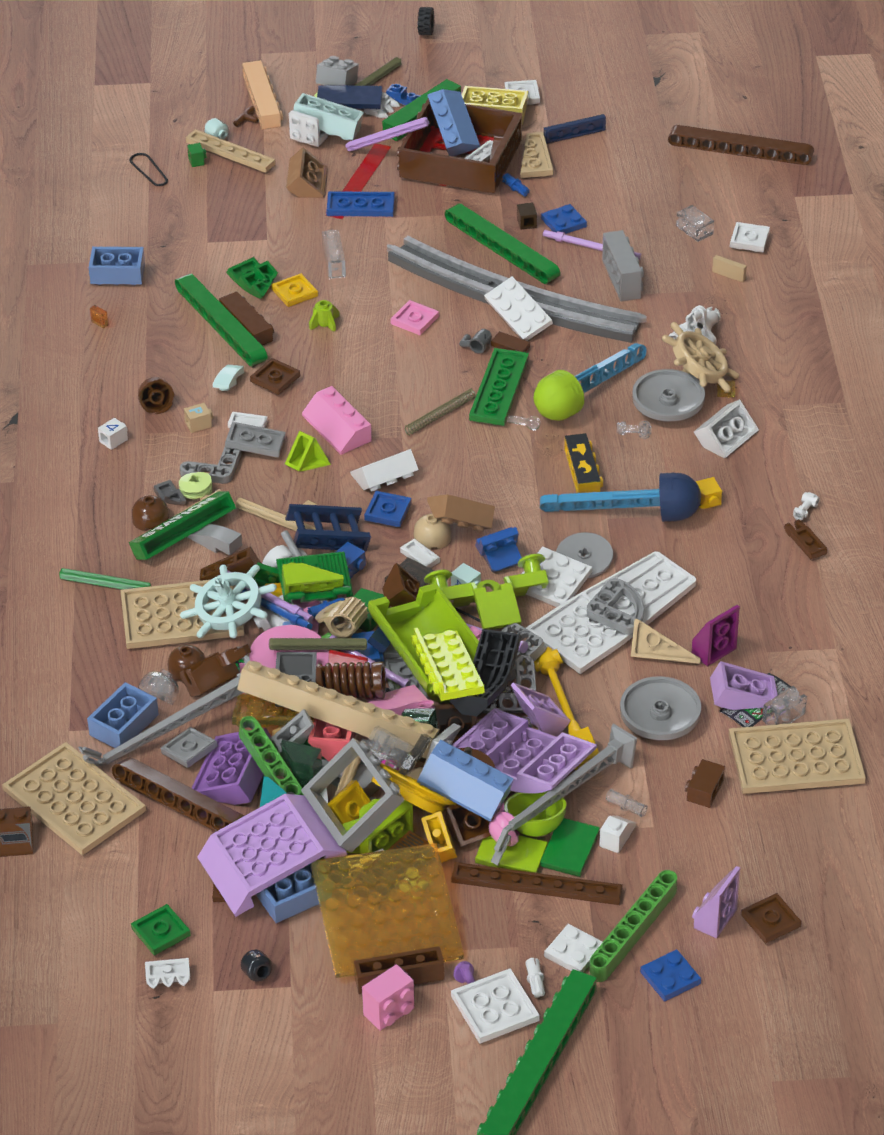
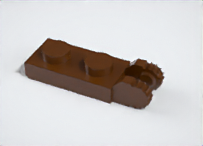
[784,519,828,560]

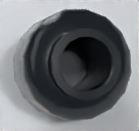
[240,949,273,982]

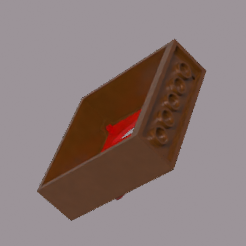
[397,99,522,193]

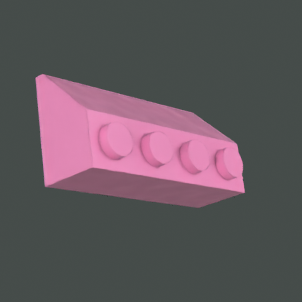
[302,386,372,455]

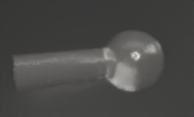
[507,415,541,430]

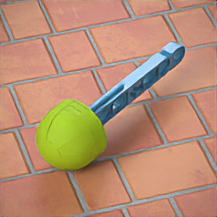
[534,343,647,421]

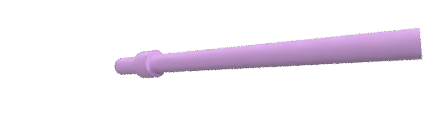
[543,230,641,260]
[227,570,314,623]

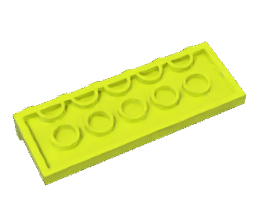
[411,628,485,701]

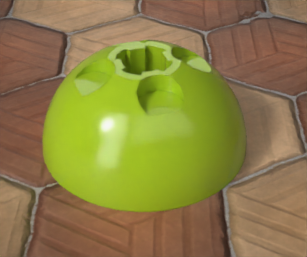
[504,791,566,837]

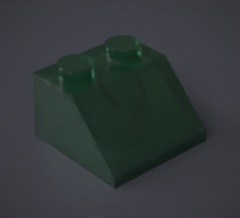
[281,740,322,788]

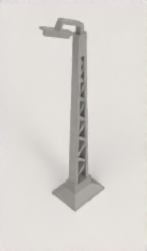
[78,655,250,766]
[491,724,637,866]

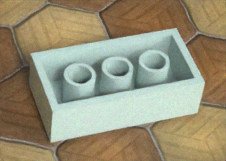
[293,93,364,140]

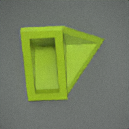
[285,431,331,472]

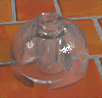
[138,669,179,705]

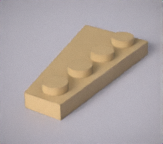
[521,132,553,178]

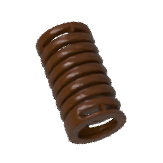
[316,662,386,698]

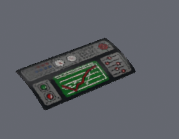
[719,673,797,727]

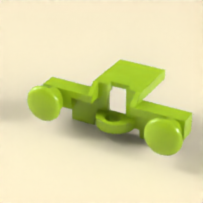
[424,553,548,630]

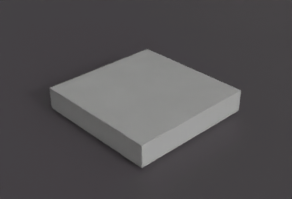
[160,727,218,768]

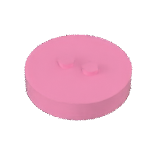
[249,625,329,669]

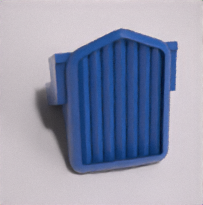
[475,527,522,572]

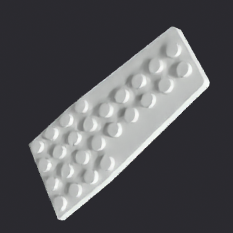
[526,551,696,674]

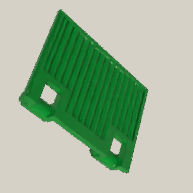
[276,551,353,604]

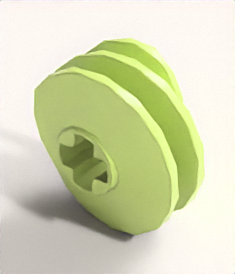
[179,472,212,499]

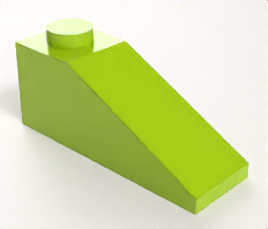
[282,562,344,595]

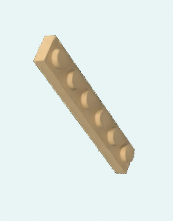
[186,129,275,173]

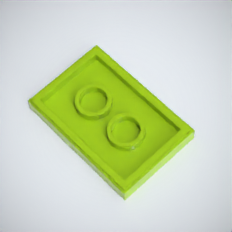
[475,835,548,873]

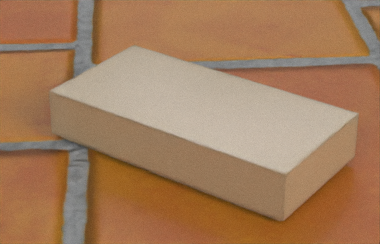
[712,255,747,282]

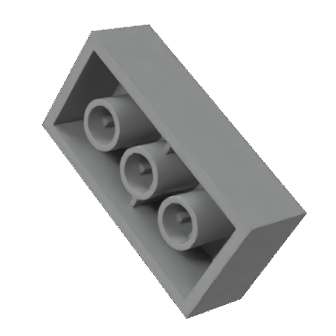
[602,230,644,302]

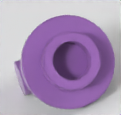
[454,961,475,984]

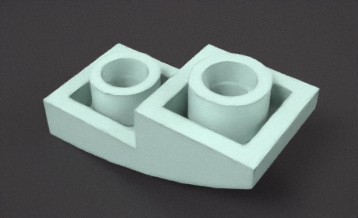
[213,365,244,391]

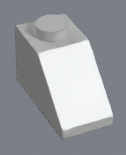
[600,816,636,854]

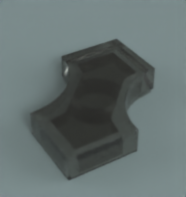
[399,734,432,776]

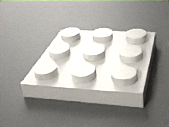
[521,546,592,607]
[451,969,540,1044]

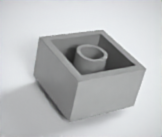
[316,56,359,86]

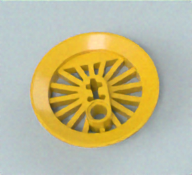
[371,763,457,814]

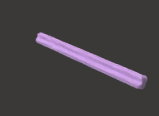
[346,117,429,152]

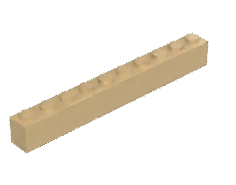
[237,661,439,758]

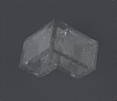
[366,726,414,770]

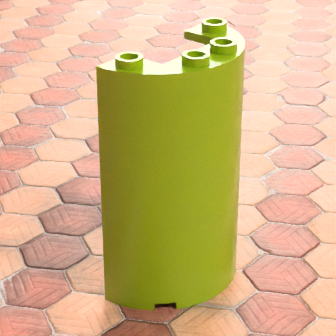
[368,583,479,704]

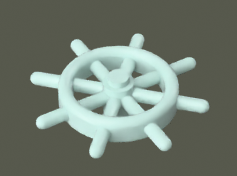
[180,565,277,639]

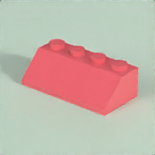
[308,718,356,762]

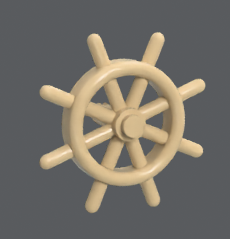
[662,322,739,392]

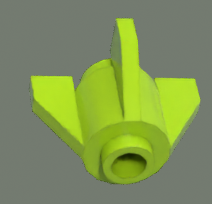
[309,300,340,332]

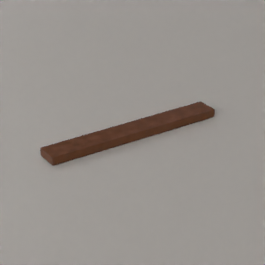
[451,862,623,905]

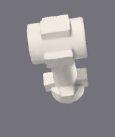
[793,492,820,520]

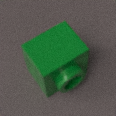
[187,143,207,167]

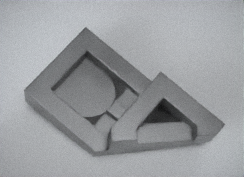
[153,480,186,504]

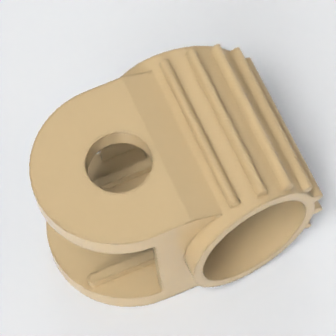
[315,597,369,638]

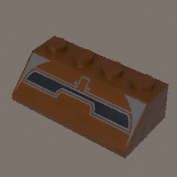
[0,806,33,857]

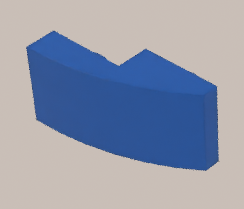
[386,84,420,105]

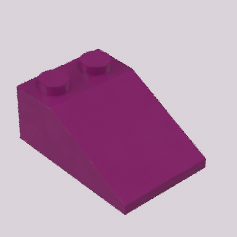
[691,605,740,666]

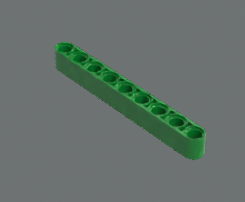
[444,203,561,284]
[175,273,268,367]

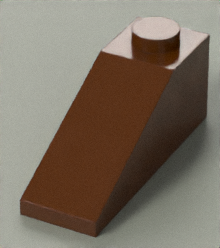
[200,546,261,581]

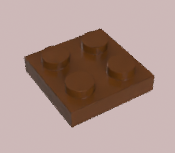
[250,358,300,395]
[741,893,802,944]

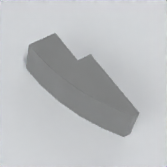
[188,524,242,555]

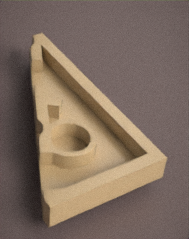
[631,619,700,664]

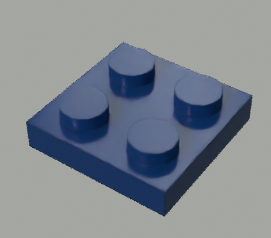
[541,204,587,234]
[364,491,412,527]
[640,949,701,1002]

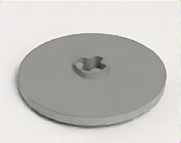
[556,532,613,578]

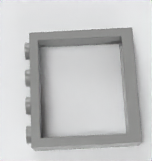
[301,738,404,853]

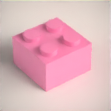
[362,964,414,1031]

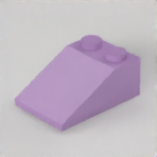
[710,661,779,710]
[511,682,570,737]
[692,866,740,939]

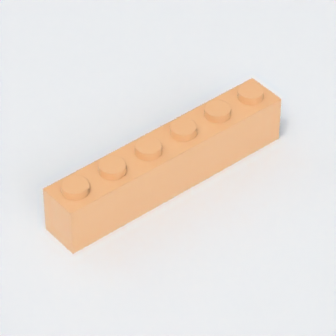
[242,60,283,129]

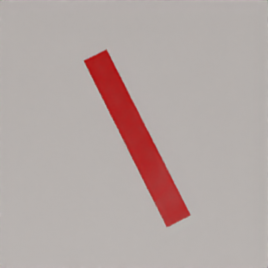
[325,143,392,219]

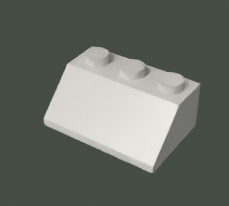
[694,399,759,458]
[350,449,419,491]

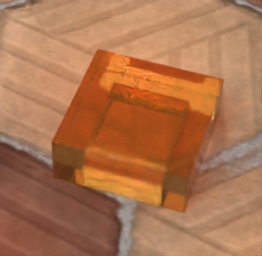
[90,305,109,329]

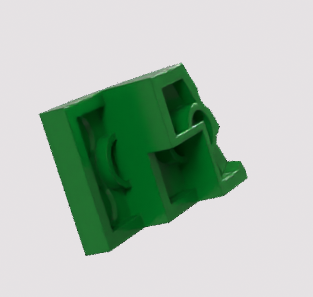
[226,257,278,299]

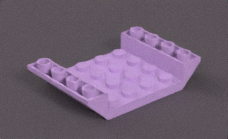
[198,794,347,917]

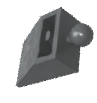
[275,652,317,711]

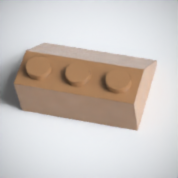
[286,148,327,198]
[427,494,495,532]

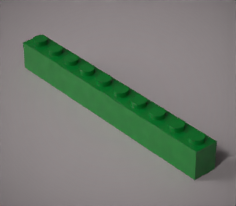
[477,969,597,1135]

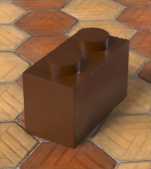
[685,759,725,808]

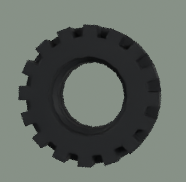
[417,7,435,35]

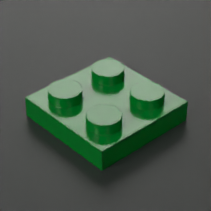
[131,904,191,956]

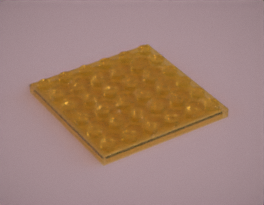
[311,843,464,978]

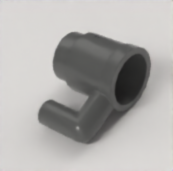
[459,329,492,354]

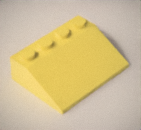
[462,86,529,124]

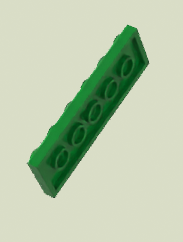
[469,348,529,426]

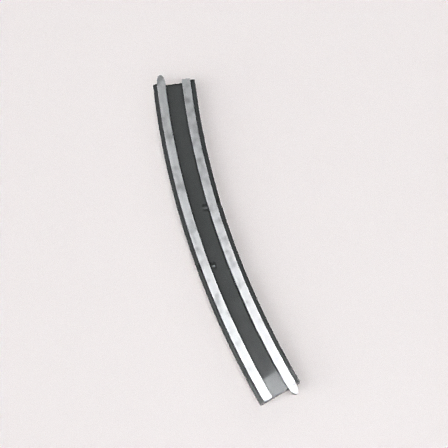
[387,236,647,343]

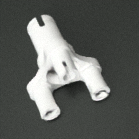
[669,305,721,345]

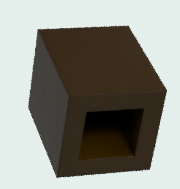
[517,202,537,230]

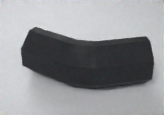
[450,629,522,716]

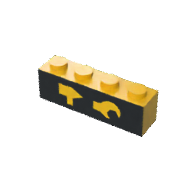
[564,433,603,493]

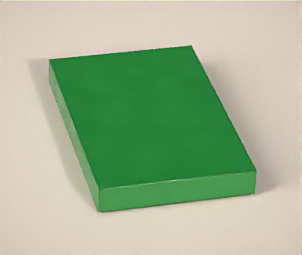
[540,818,600,877]

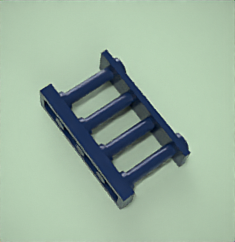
[285,504,371,552]

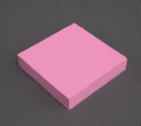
[391,300,439,335]

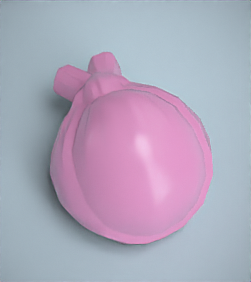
[489,803,520,847]

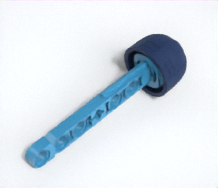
[540,472,701,522]

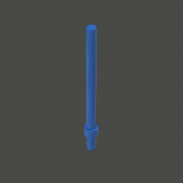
[241,588,313,630]

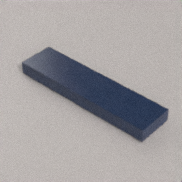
[543,114,606,144]

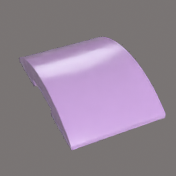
[452,708,597,793]

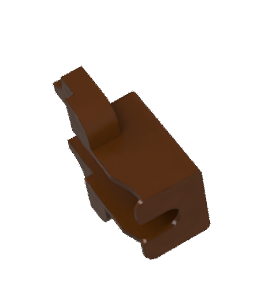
[180,644,251,697]

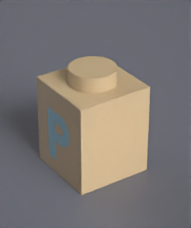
[184,403,213,433]

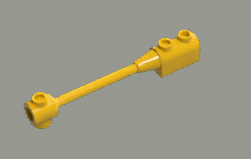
[534,647,600,770]

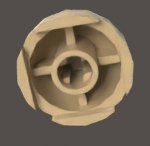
[414,514,451,550]

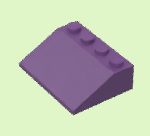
[192,727,272,805]

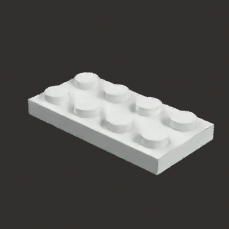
[484,277,553,341]

